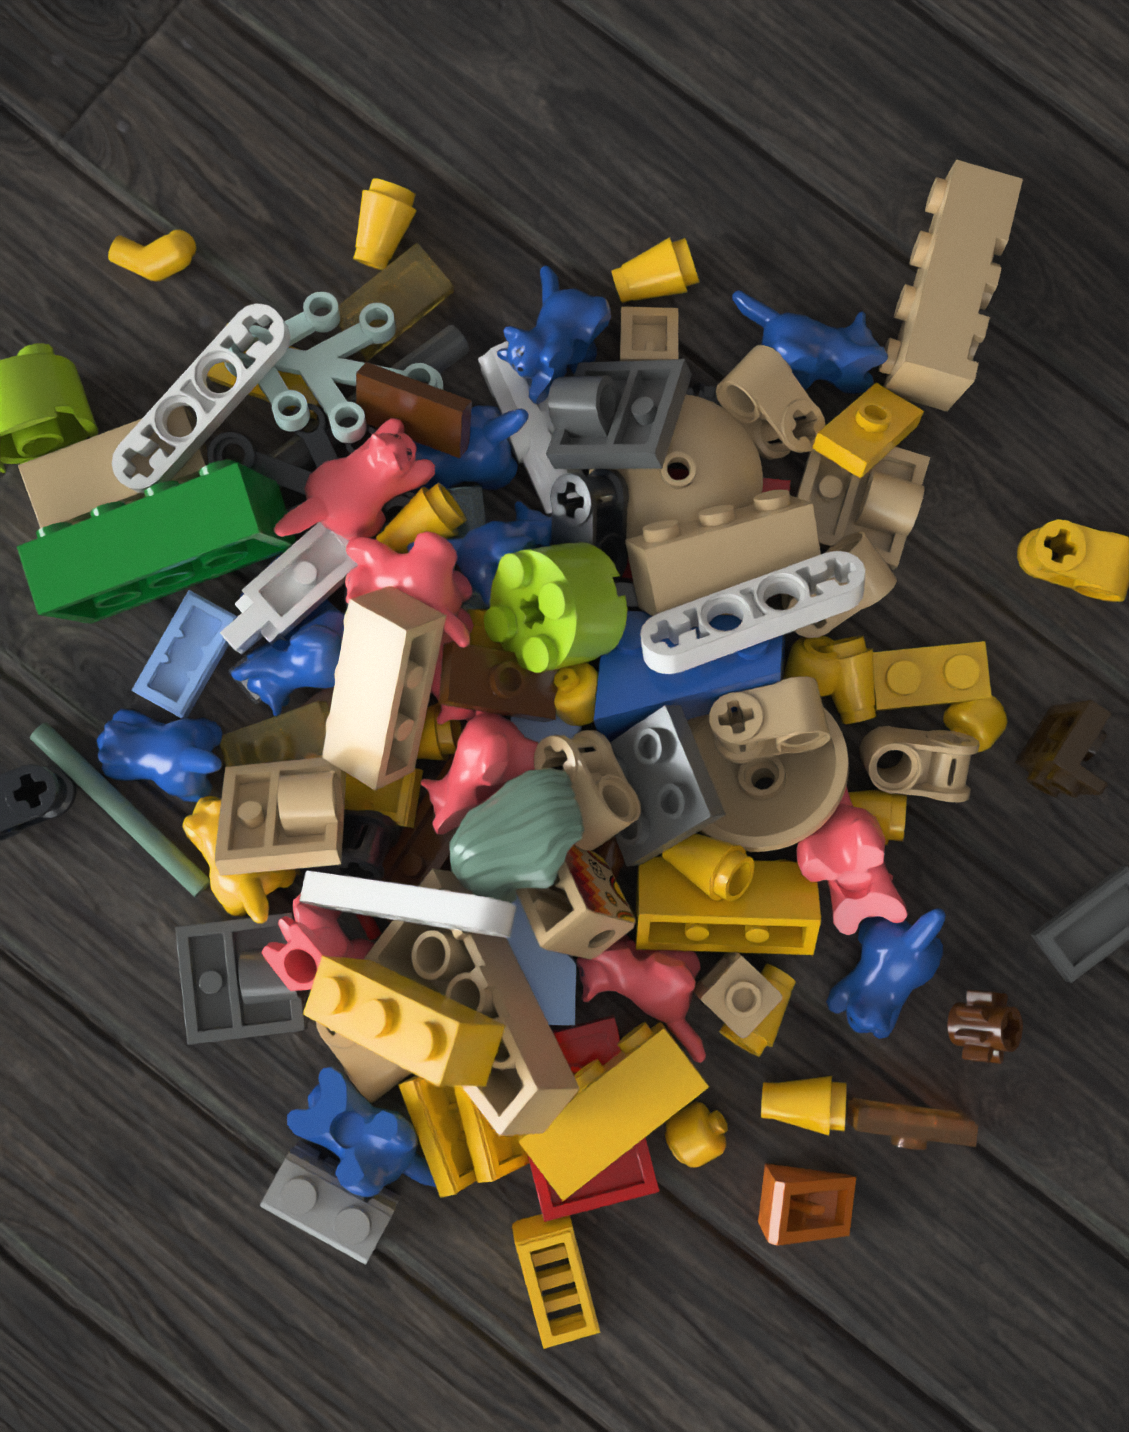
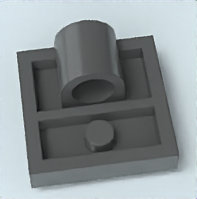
[546,359,692,469]
[610,705,726,867]
[175,912,308,1045]

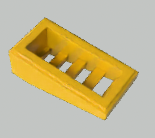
[512,1214,601,1349]

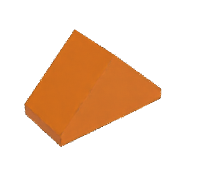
[758,1163,856,1246]

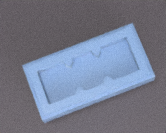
[131,590,238,719]

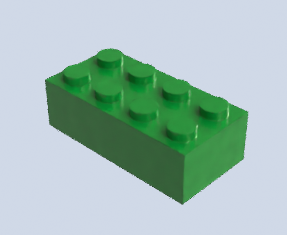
[17,460,297,624]

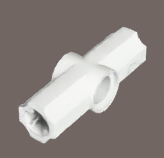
[478,341,584,517]

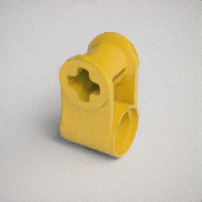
[1017,519,1129,602]

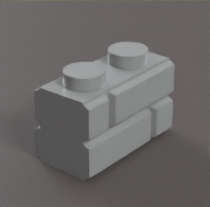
[260,1140,401,1265]

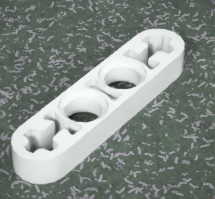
[112,303,290,493]
[640,551,865,674]
[299,871,516,938]

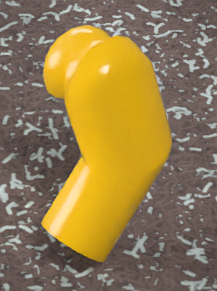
[108,230,196,282]

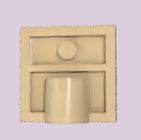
[796,425,930,570]
[214,757,346,876]

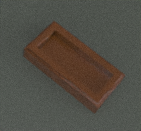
[356,362,472,459]

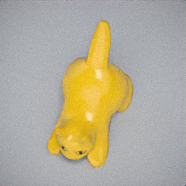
[182,796,297,924]

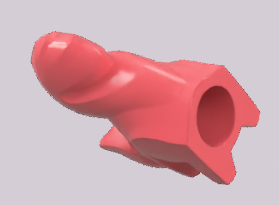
[262,893,374,991]

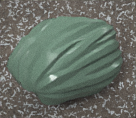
[450,768,585,903]

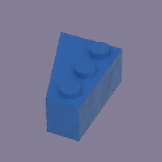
[594,611,785,742]

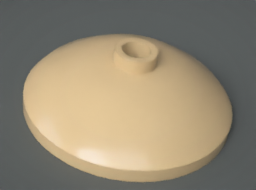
[589,395,763,539]
[688,707,849,852]

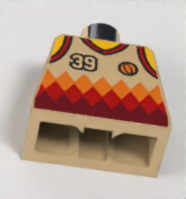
[517,844,635,959]

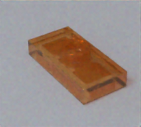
[846,1098,978,1150]

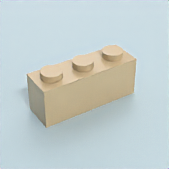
[18,406,209,528]
[625,490,821,616]
[322,585,446,790]

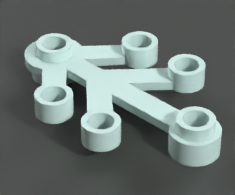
[224,292,444,443]

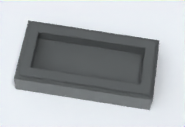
[1030,866,1129,983]

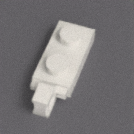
[220,522,358,655]

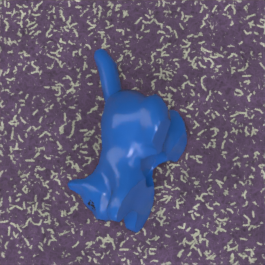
[497,266,611,405]
[732,290,888,394]
[411,405,529,494]
[407,502,552,608]
[231,609,345,717]
[97,709,223,802]
[826,908,946,1039]
[287,1066,436,1197]

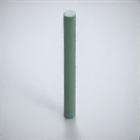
[30,722,210,897]

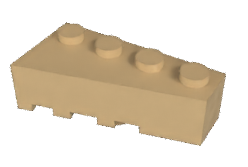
[879,160,1023,411]
[364,868,580,1136]

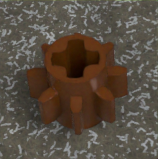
[947,989,1023,1064]

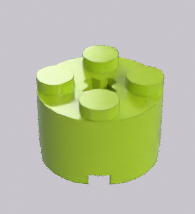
[0,343,98,473]
[484,542,627,673]

